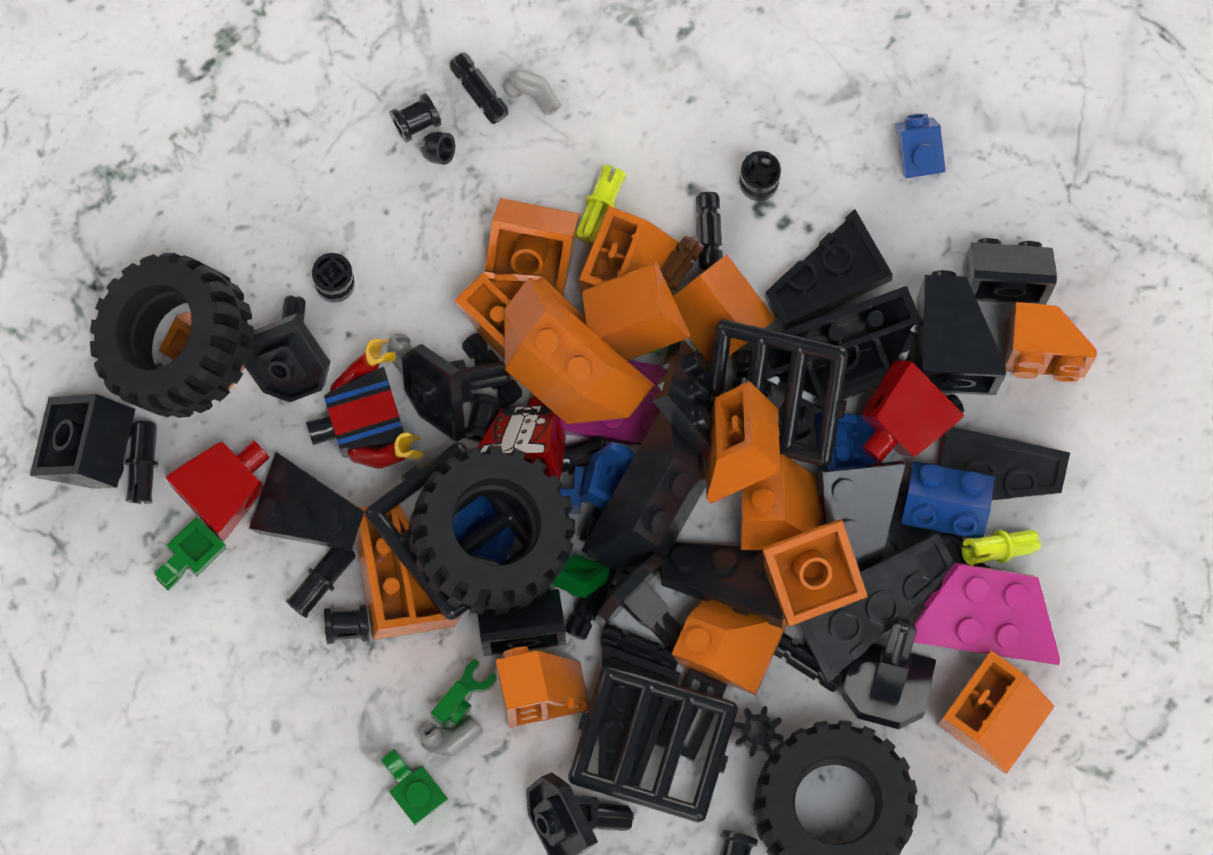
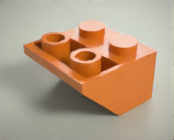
[579,206,679,294]
[1004,302,1097,382]
[705,381,781,504]
[938,650,1055,774]

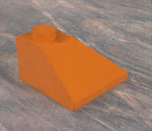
[672,600,787,696]

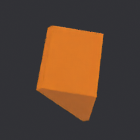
[673,254,776,366]
[582,261,691,361]
[762,519,868,626]

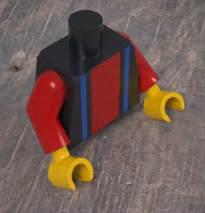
[306,339,423,469]

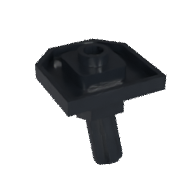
[243,295,331,402]
[401,344,508,442]
[595,553,683,649]
[842,619,936,730]
[526,772,634,855]

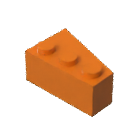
[355,505,461,640]
[496,647,590,728]

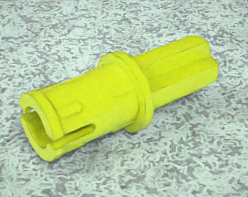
[576,165,626,244]
[962,530,1041,565]

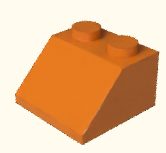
[485,198,580,297]
[740,454,824,550]

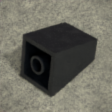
[915,270,1006,395]

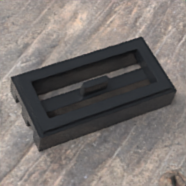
[656,668,728,763]

